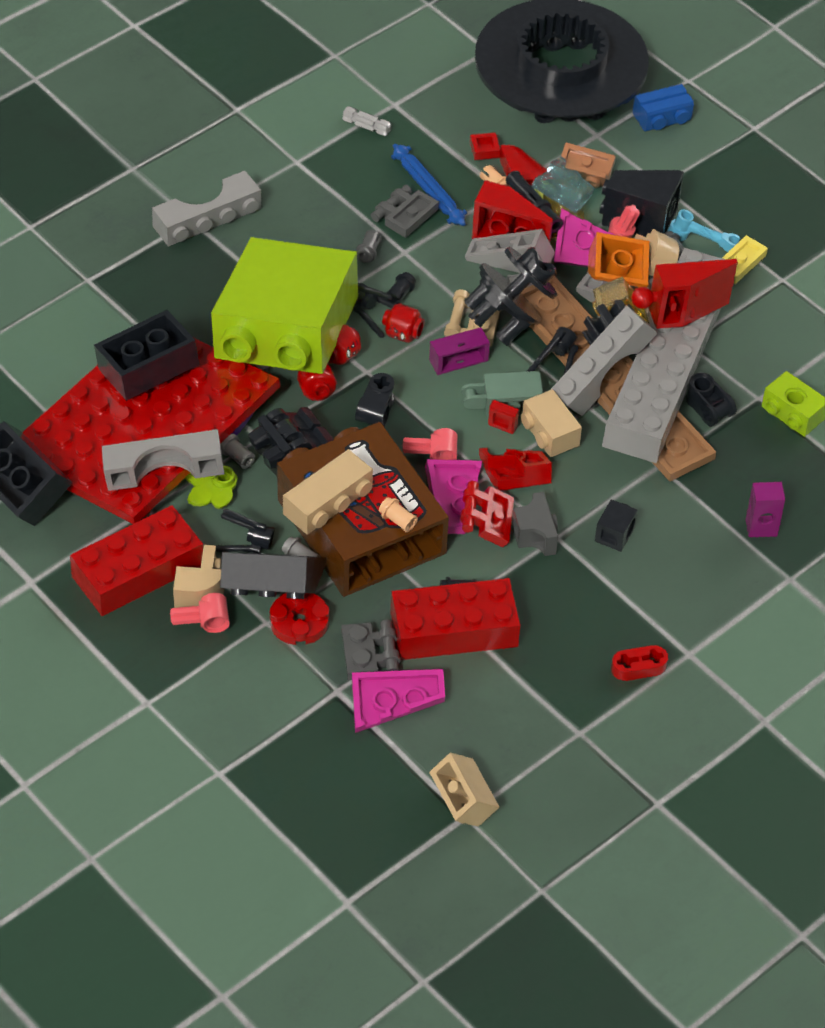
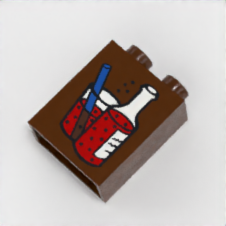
[277,422,449,597]

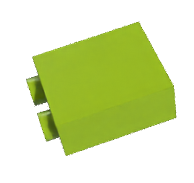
[211,237,358,374]

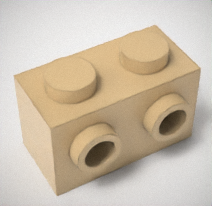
[521,389,582,458]
[429,752,500,827]

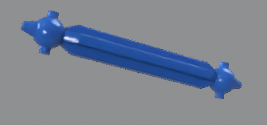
[391,143,467,226]

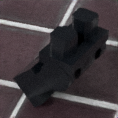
[248,407,334,469]

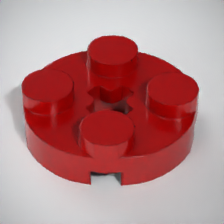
[269,593,329,645]

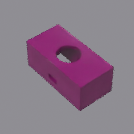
[429,327,490,375]
[745,482,785,537]

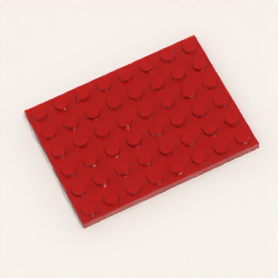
[22,338,281,524]

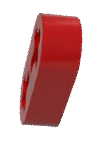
[611,645,668,681]

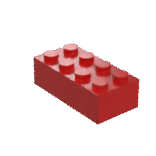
[70,505,203,616]
[390,578,520,660]

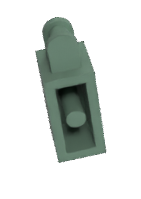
[462,371,543,418]

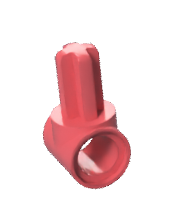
[608,204,640,238]
[402,428,458,460]
[170,593,230,633]

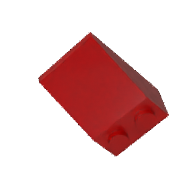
[472,180,553,243]

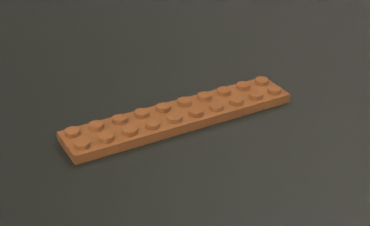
[521,276,716,482]

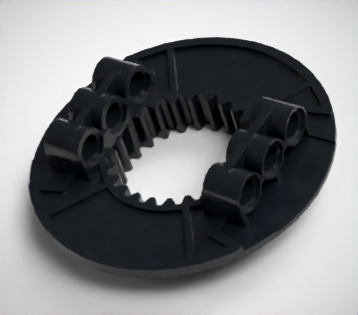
[475,0,649,123]

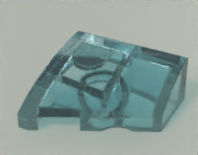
[532,157,595,213]

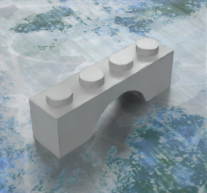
[152,171,261,246]
[551,306,657,416]
[102,429,224,491]

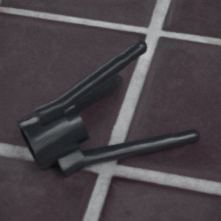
[352,283,396,338]
[527,327,579,374]
[203,509,275,553]

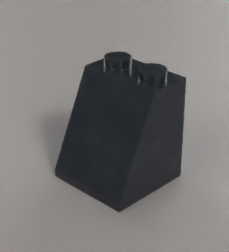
[599,170,684,237]

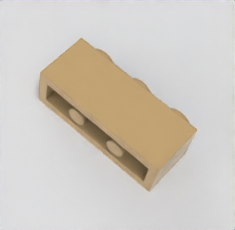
[283,449,373,535]

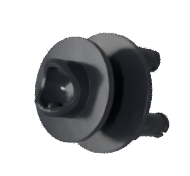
[464,247,558,346]

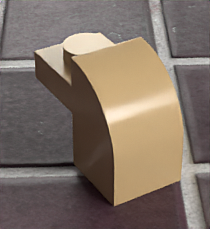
[634,229,679,276]
[173,545,225,608]

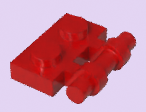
[460,481,514,548]

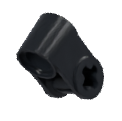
[355,373,395,427]
[686,373,737,427]

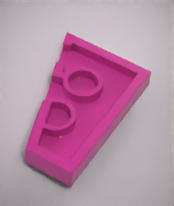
[352,669,445,733]

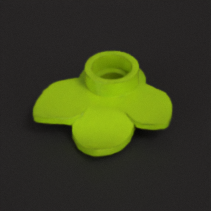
[185,466,238,509]

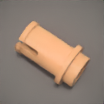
[480,165,510,187]
[379,497,418,532]

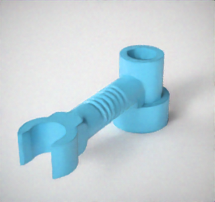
[668,210,740,252]

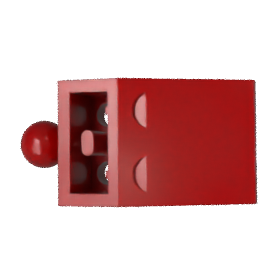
[631,259,738,329]

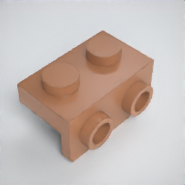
[555,143,616,188]

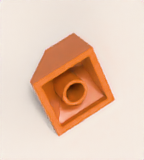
[588,232,649,287]

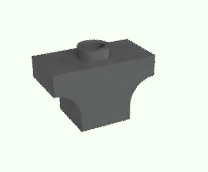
[512,492,558,556]

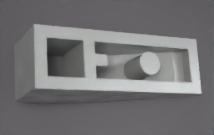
[465,229,555,273]

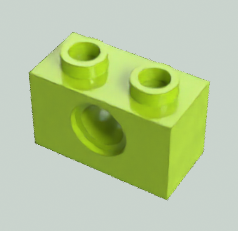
[761,371,825,437]

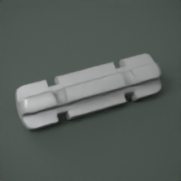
[342,106,391,136]

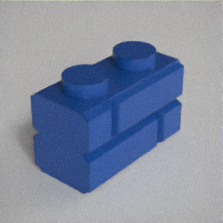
[633,84,694,132]

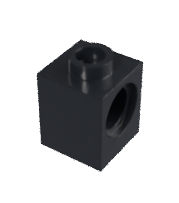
[595,499,638,552]

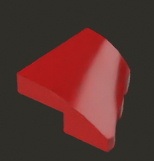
[500,145,562,191]
[479,448,552,491]

